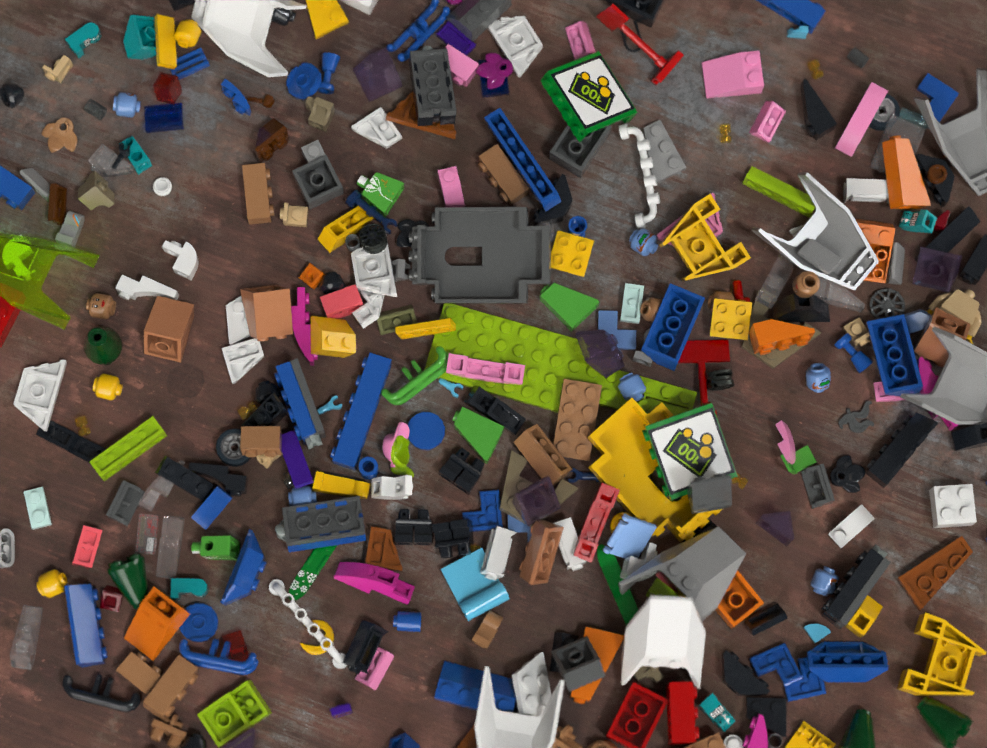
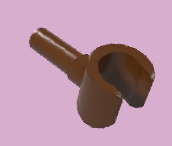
[247,94,275,108]

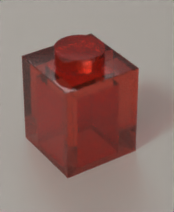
[153,72,182,105]

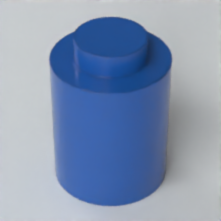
[359,457,379,480]
[393,611,422,632]

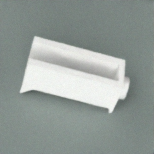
[844,178,889,203]
[554,517,586,571]
[480,526,517,580]

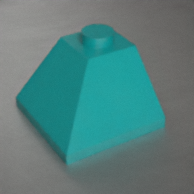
[123,15,156,60]

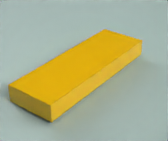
[154,14,177,69]
[395,318,456,339]

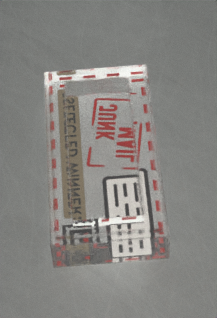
[135,514,159,555]

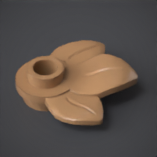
[42,118,78,153]

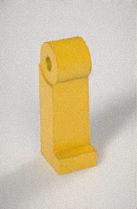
[313,471,370,499]

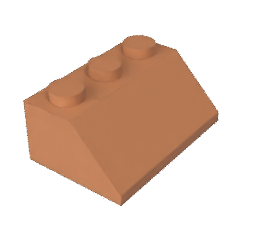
[520,520,564,585]

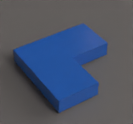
[917,73,959,122]
[462,490,503,532]
[749,643,803,687]
[783,657,826,702]

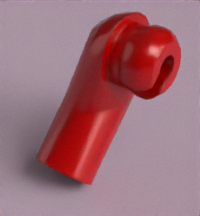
[732,280,750,302]

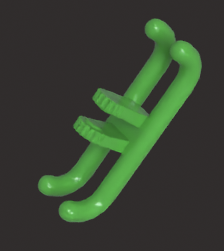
[381,346,449,405]

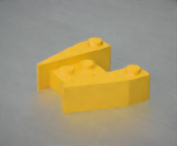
[659,194,751,282]
[897,613,986,696]

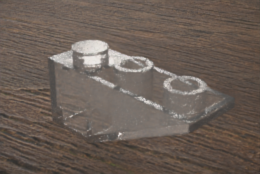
[10,605,43,670]

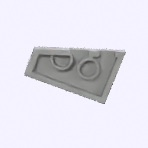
[643,120,686,184]

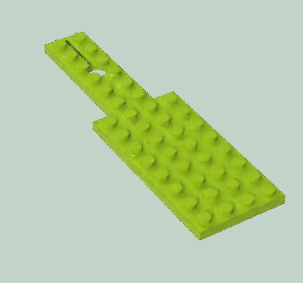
[424,304,697,416]

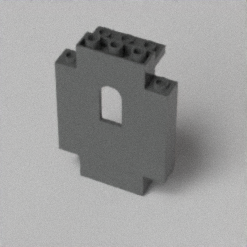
[409,207,551,304]

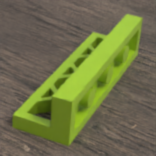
[743,166,815,218]
[90,416,167,482]

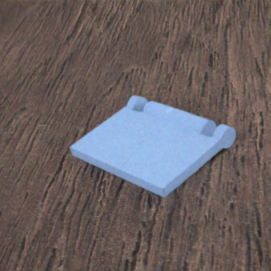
[603,514,657,559]

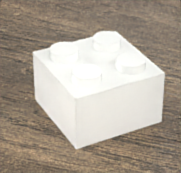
[929,484,977,528]

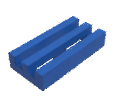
[170,48,210,81]

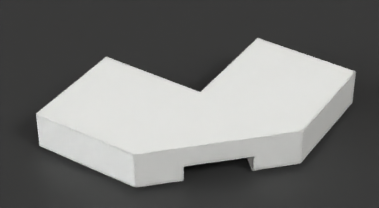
[352,290,385,329]

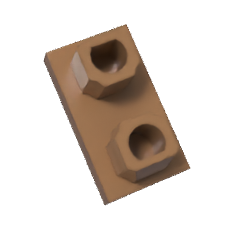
[150,714,187,748]
[551,725,583,748]

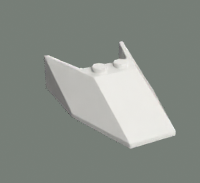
[191,0,307,77]
[621,596,706,689]
[475,667,565,748]

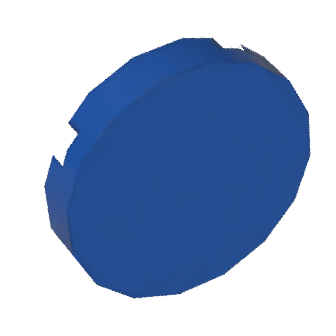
[286,63,321,99]
[408,412,445,450]
[180,603,219,643]

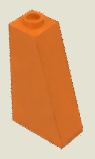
[882,136,931,210]
[570,627,624,704]

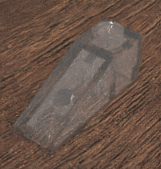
[814,276,865,313]

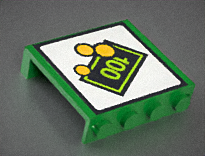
[540,51,638,142]
[642,401,737,500]

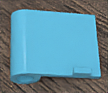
[441,548,510,621]

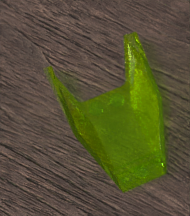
[0,233,100,330]

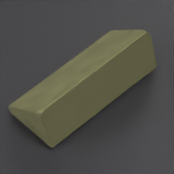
[377,305,417,335]

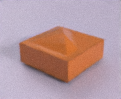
[298,263,326,290]

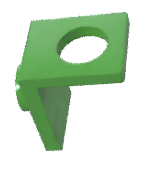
[780,445,817,475]

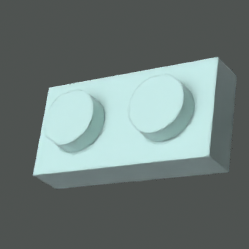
[620,283,644,324]
[23,487,52,530]

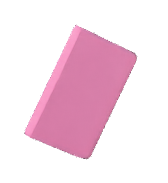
[565,21,596,60]
[749,101,786,143]
[355,647,394,690]

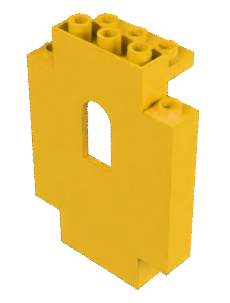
[587,398,722,542]

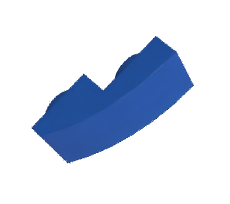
[221,79,251,116]
[191,486,233,530]

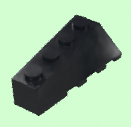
[866,412,938,488]

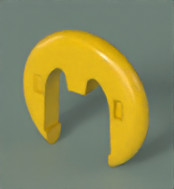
[300,620,334,655]

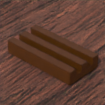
[48,183,67,225]

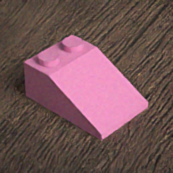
[702,51,764,98]

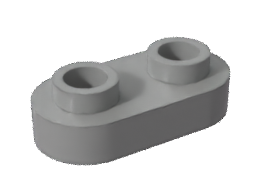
[0,529,15,568]

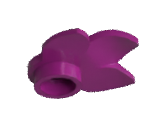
[476,53,513,89]

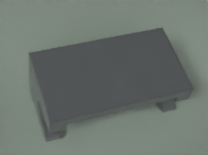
[801,463,835,509]
[106,480,145,527]

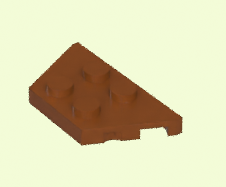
[386,91,456,139]

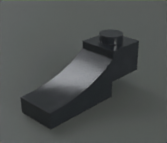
[464,386,526,435]
[189,462,248,497]

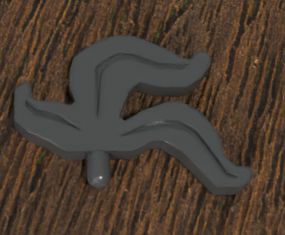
[838,401,874,433]

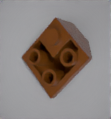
[255,118,289,163]

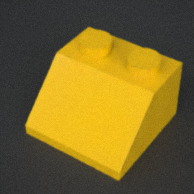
[310,316,356,358]

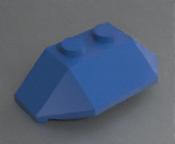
[220,529,267,606]
[807,642,888,682]

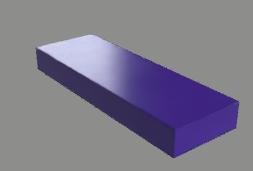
[282,430,314,489]

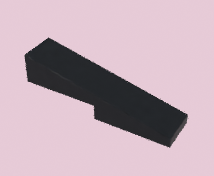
[36,420,106,464]

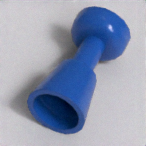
[317,53,340,94]
[567,216,587,238]
[834,333,874,374]

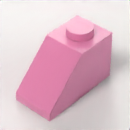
[446,44,479,87]
[438,166,465,207]

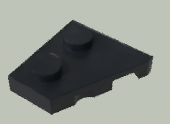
[746,697,786,737]

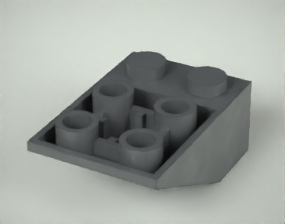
[687,473,732,514]

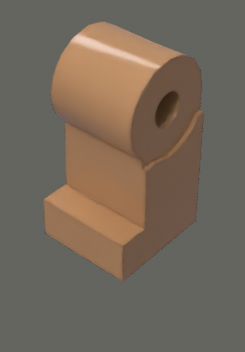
[471,610,504,650]

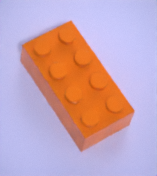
[715,570,764,630]

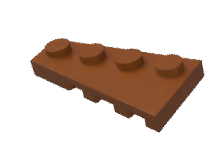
[897,536,973,611]

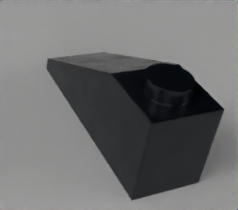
[800,79,837,140]

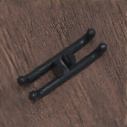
[62,674,142,712]

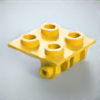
[551,231,594,277]
[710,298,752,340]
[785,721,836,748]

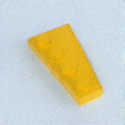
[306,0,349,39]

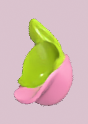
[382,422,414,477]

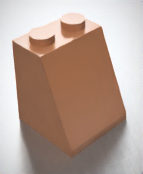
[240,285,293,341]
[144,296,194,363]
[914,308,971,367]

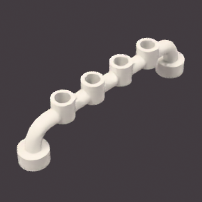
[619,124,660,229]
[269,579,347,669]

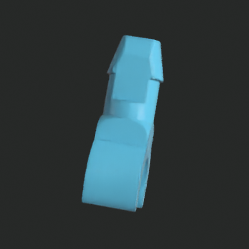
[438,378,463,398]
[317,395,343,415]

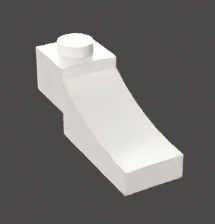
[116,275,179,300]

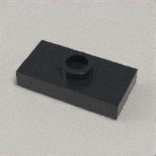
[743,603,788,636]

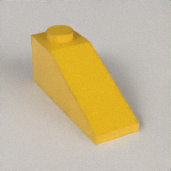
[318,206,374,253]

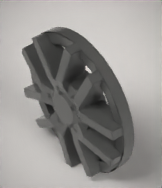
[869,288,905,320]

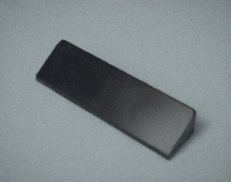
[915,206,981,272]

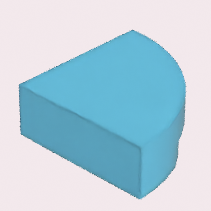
[787,26,808,39]
[803,624,831,644]

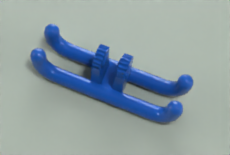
[386,0,450,62]
[179,639,258,675]

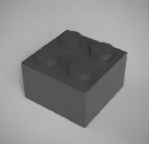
[292,155,344,210]

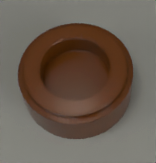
[927,164,947,184]

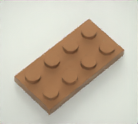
[553,379,602,461]

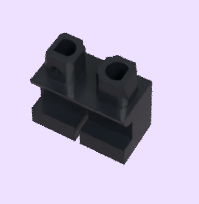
[439,448,485,495]
[395,509,432,546]
[431,519,474,559]

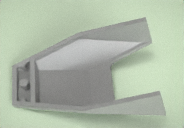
[914,67,987,196]
[751,172,879,291]
[900,327,987,425]
[619,526,746,621]

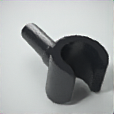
[112,143,130,170]

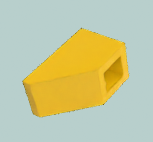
[844,595,883,638]

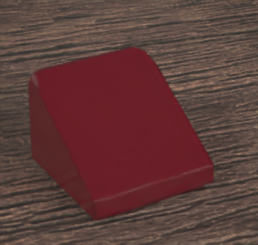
[933,210,950,233]
[100,585,124,613]

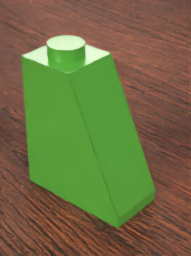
[540,283,600,332]
[452,407,504,464]

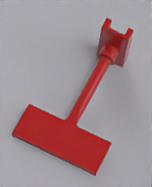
[596,3,684,85]
[678,340,730,416]

